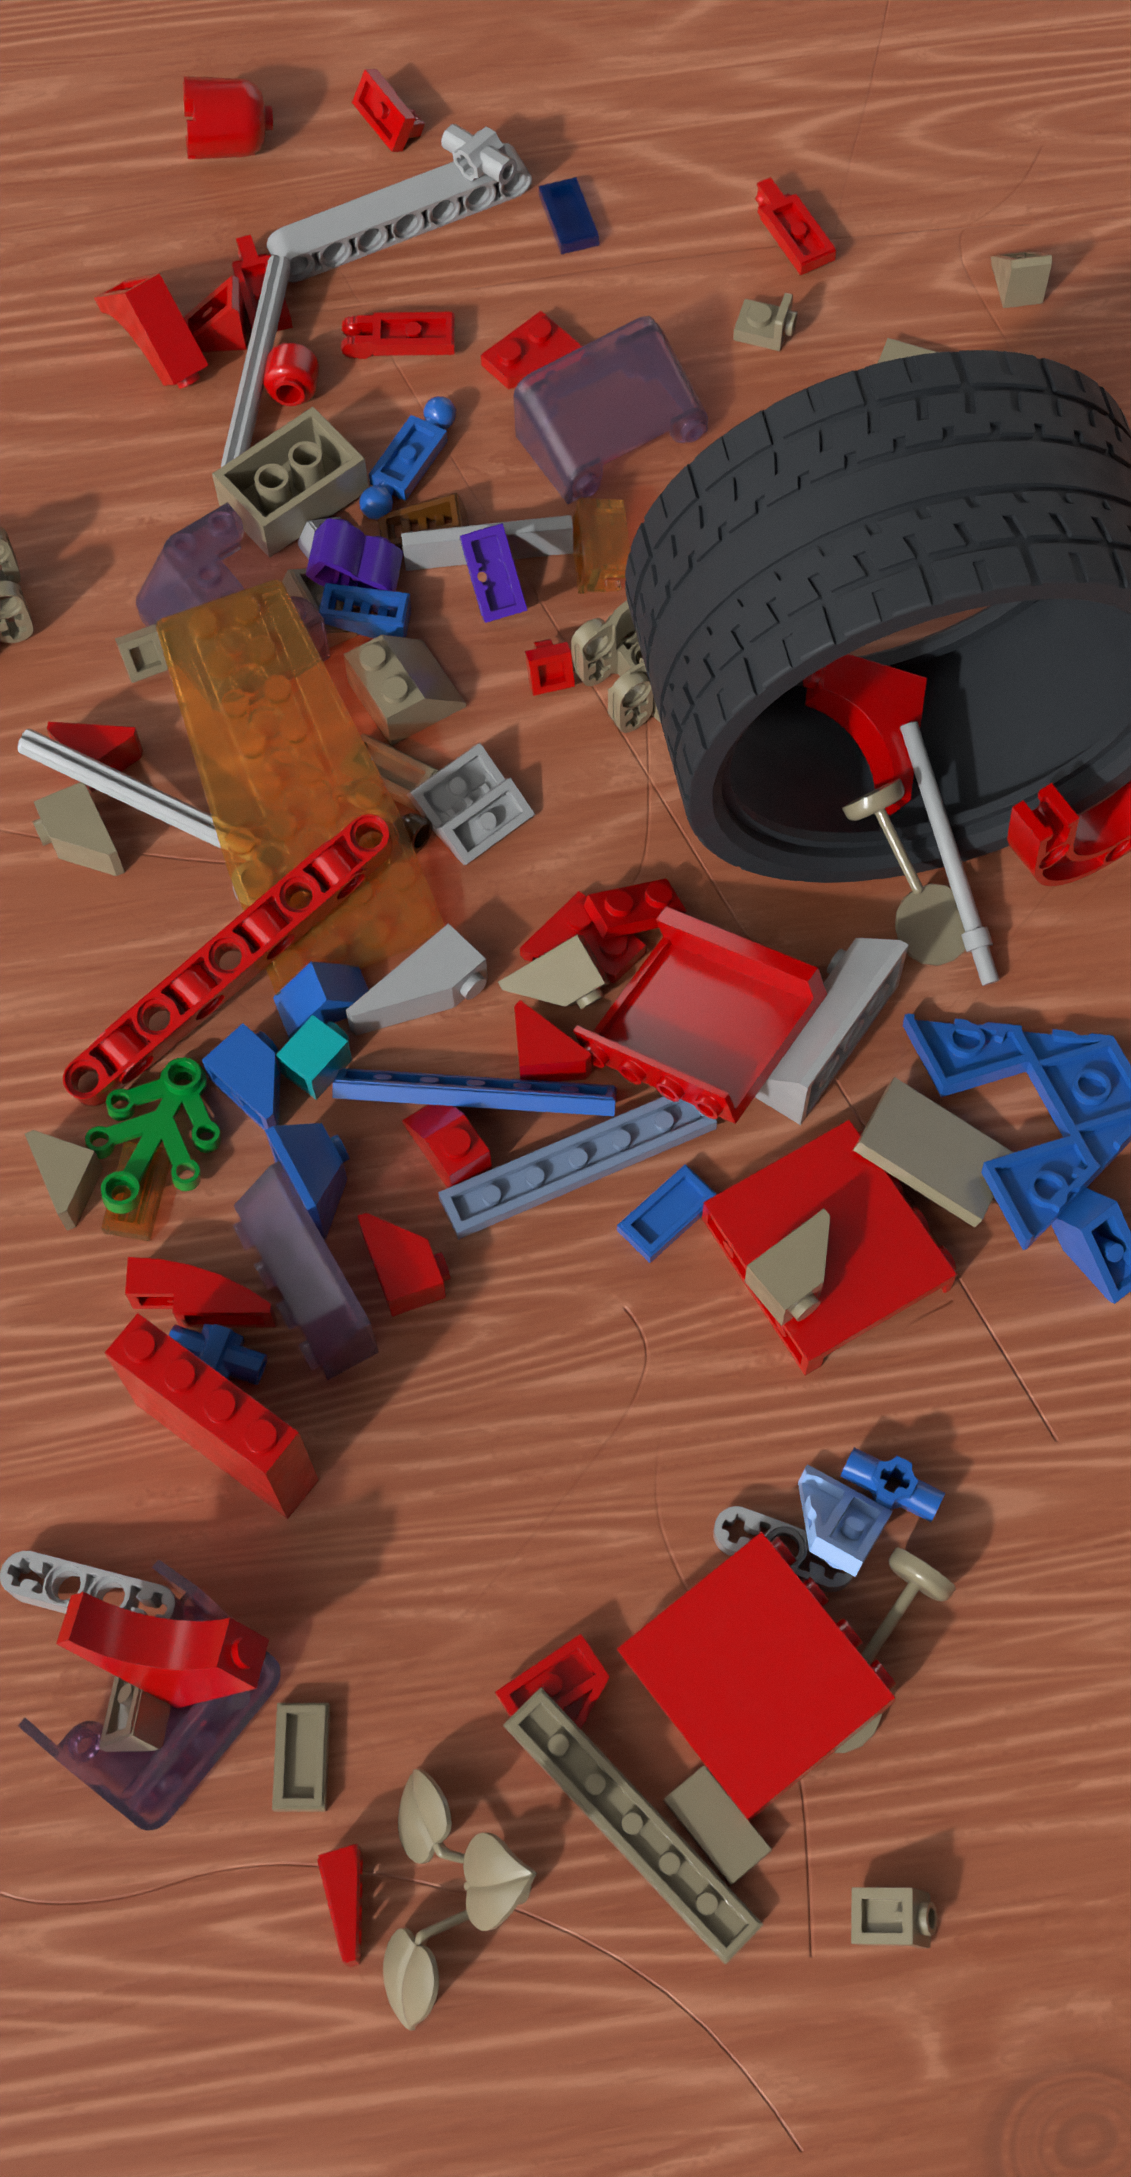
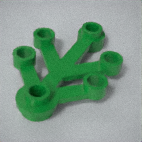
[85,1057,221,1214]

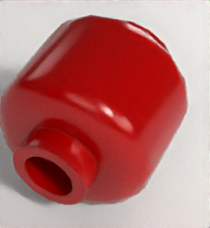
[263,343,319,406]

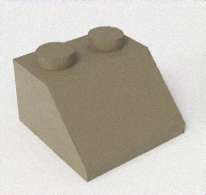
[343,635,466,746]

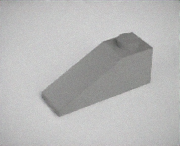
[346,923,488,1035]

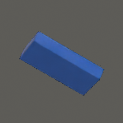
[617,1164,717,1263]

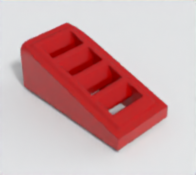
[317,1844,363,1968]

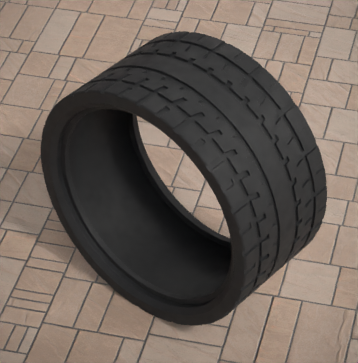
[625,350,1131,883]

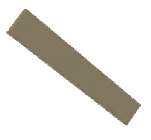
[503,1688,763,1964]

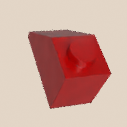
[402,1104,492,1188]
[357,1213,451,1317]

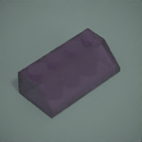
[232,1161,379,1380]

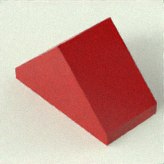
[183,275,247,352]
[47,721,143,792]
[514,1000,592,1082]

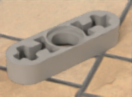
[713,1506,853,1592]

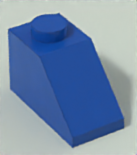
[202,1023,281,1131]
[1051,1188,1131,1304]

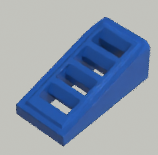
[318,583,411,639]

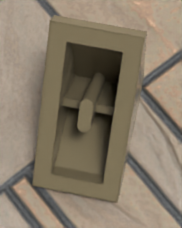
[991,251,1052,308]
[25,1130,103,1231]

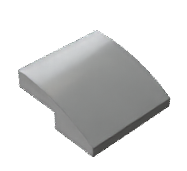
[406,743,535,865]

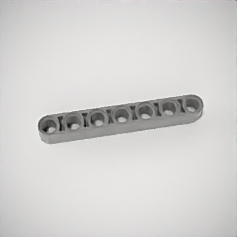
[267,143,532,282]

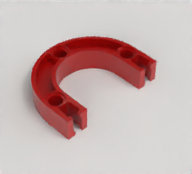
[1007,780,1131,886]

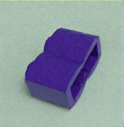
[306,518,403,592]

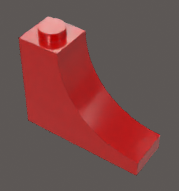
[94,273,208,389]
[803,654,927,815]
[56,1592,269,1708]

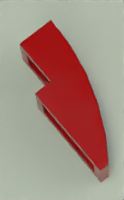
[125,1257,277,1328]

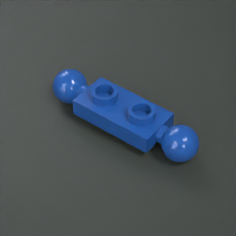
[359,396,456,520]

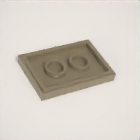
[853,1077,1014,1227]

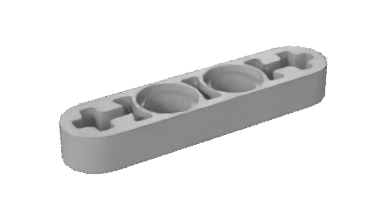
[0,1551,184,1620]

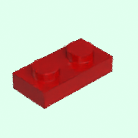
[584,878,687,940]

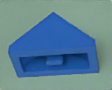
[273,961,369,1040]

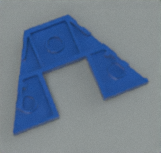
[903,1013,1131,1250]

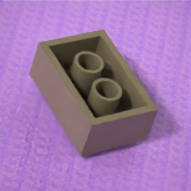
[212,407,369,558]

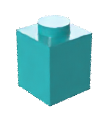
[276,1015,352,1100]

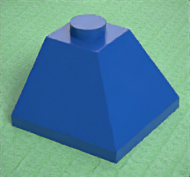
[265,1123,350,1243]

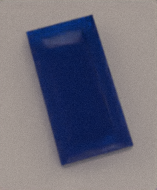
[539,177,599,255]

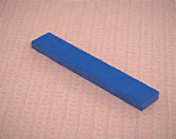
[332,1068,617,1116]

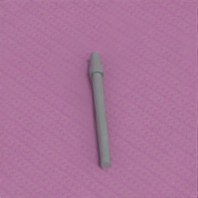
[900,721,1000,986]

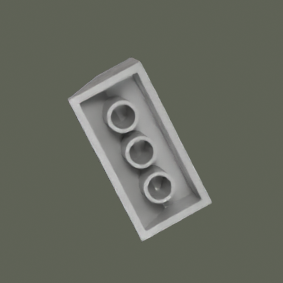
[755,938,909,1125]

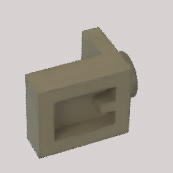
[733,293,798,351]
[851,1887,937,1949]

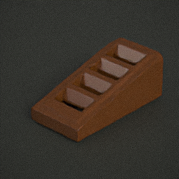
[378,493,469,553]

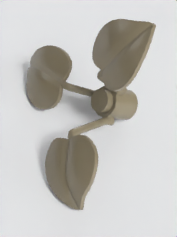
[383,1769,537,2031]

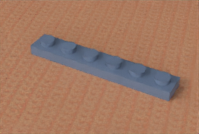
[438,1096,717,1240]

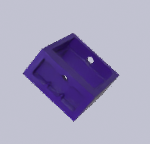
[459,523,527,623]

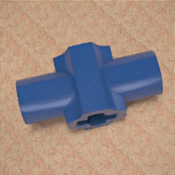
[169,1324,268,1385]
[840,1447,945,1522]

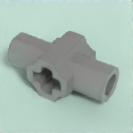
[441,124,517,185]

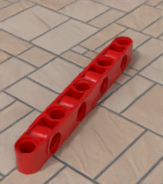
[63,814,393,1106]

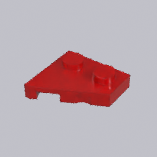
[519,891,646,983]

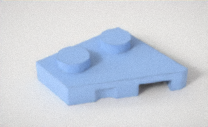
[798,1464,893,1577]

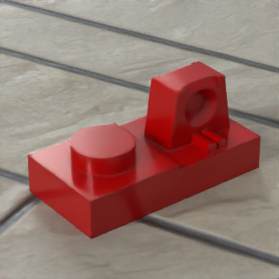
[352,69,425,152]

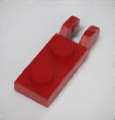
[341,312,455,359]

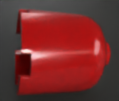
[183,76,273,159]

